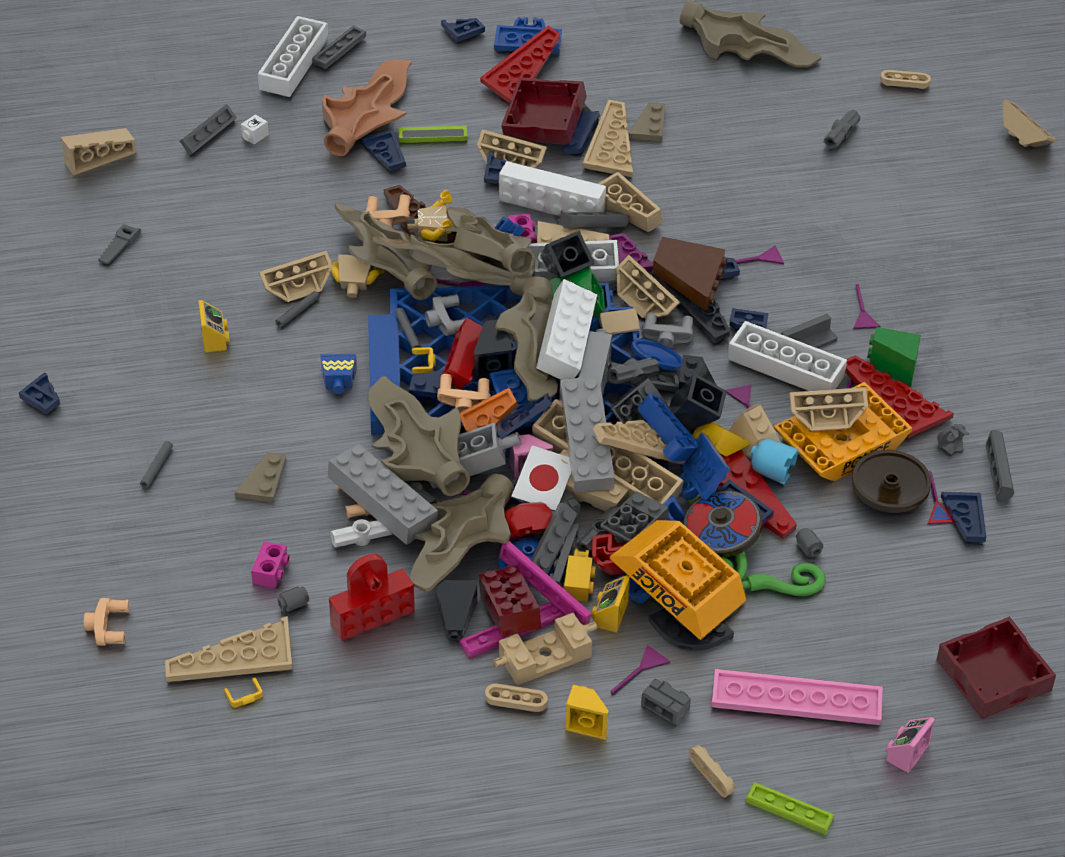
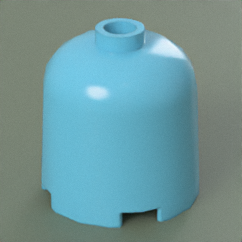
[750,439,799,485]

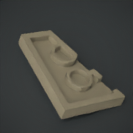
[628,102,665,141]
[235,452,286,503]

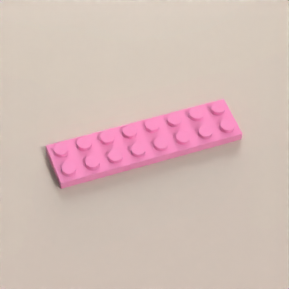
[711,669,883,725]

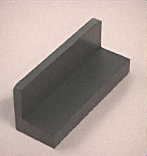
[781,314,838,348]

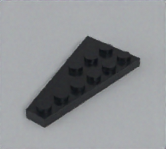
[652,274,730,343]

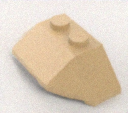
[1003,100,1057,147]
[477,129,547,168]
[259,250,333,303]
[616,255,680,319]
[789,387,868,431]
[730,403,781,460]

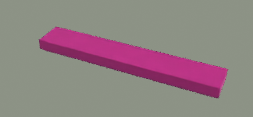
[499,541,592,625]
[460,602,566,659]

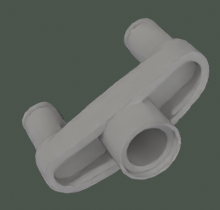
[425,294,465,336]
[641,313,693,348]

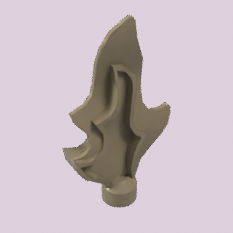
[680,0,822,68]
[335,203,437,300]
[445,207,535,276]
[372,234,535,296]
[495,276,558,402]
[368,376,470,496]
[411,474,514,592]

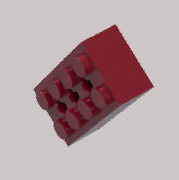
[478,566,541,637]

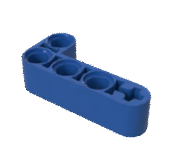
[638,393,699,462]

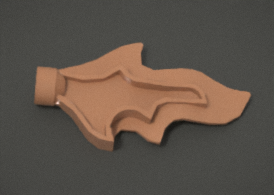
[322,59,412,156]

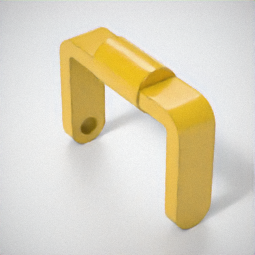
[412,347,436,374]
[224,677,263,708]

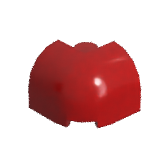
[504,502,552,541]
[592,533,628,576]

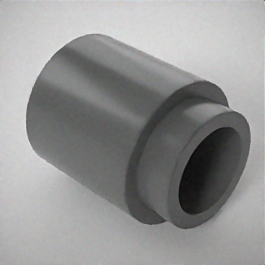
[796,528,823,557]
[277,586,309,612]

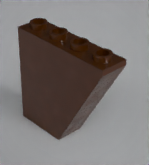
[653,237,727,310]

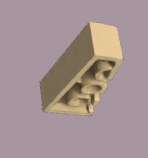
[598,172,662,232]
[537,221,609,243]

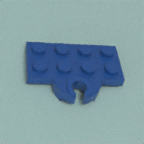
[494,17,562,54]
[489,369,555,430]
[679,432,730,500]

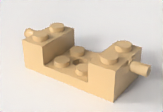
[493,613,597,686]

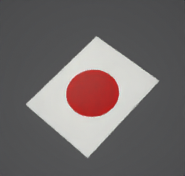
[512,445,571,510]

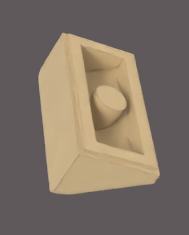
[599,309,640,334]

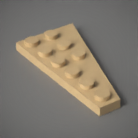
[583,100,633,177]
[593,420,685,464]
[165,616,292,682]

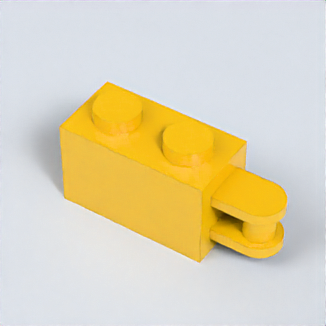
[564,549,596,601]

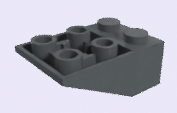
[610,378,669,424]
[600,491,669,542]

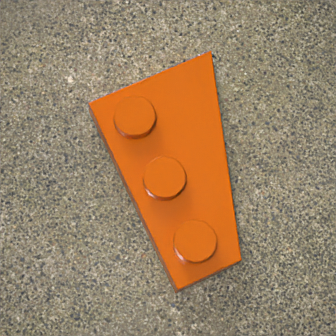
[460,388,518,432]

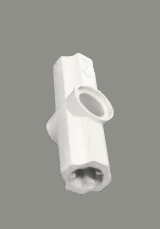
[330,519,393,548]

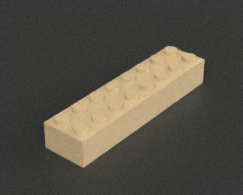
[532,399,683,504]

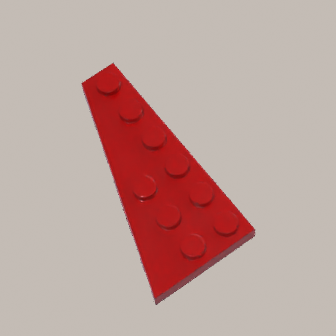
[480,25,560,104]
[845,355,954,438]
[716,450,797,539]

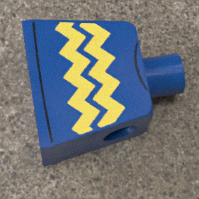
[320,354,357,394]

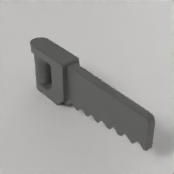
[98,224,141,264]

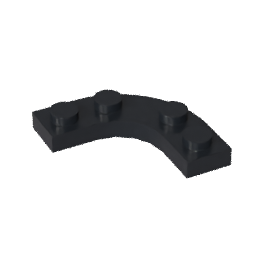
[648,608,734,650]

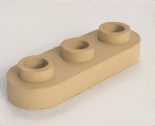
[880,70,931,89]
[485,684,548,712]
[688,745,735,798]

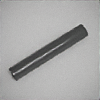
[275,291,320,327]
[395,308,421,349]
[140,441,173,488]

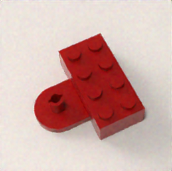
[329,554,415,641]

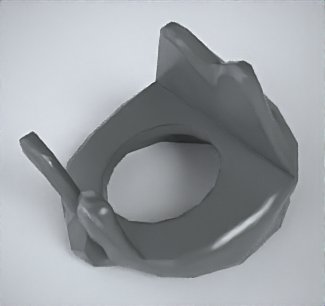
[937,424,969,455]

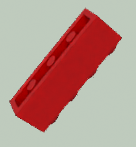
[443,318,483,390]

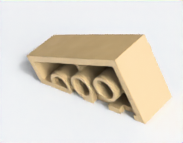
[61,128,137,175]
[560,448,628,511]

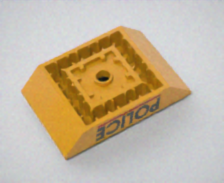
[773,382,912,481]
[610,520,746,640]

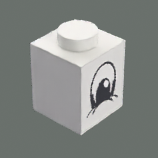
[241,114,269,144]

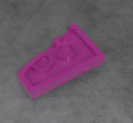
[609,233,653,272]

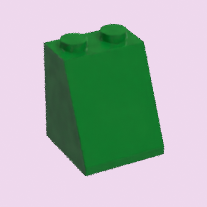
[549,266,605,317]
[867,327,921,387]

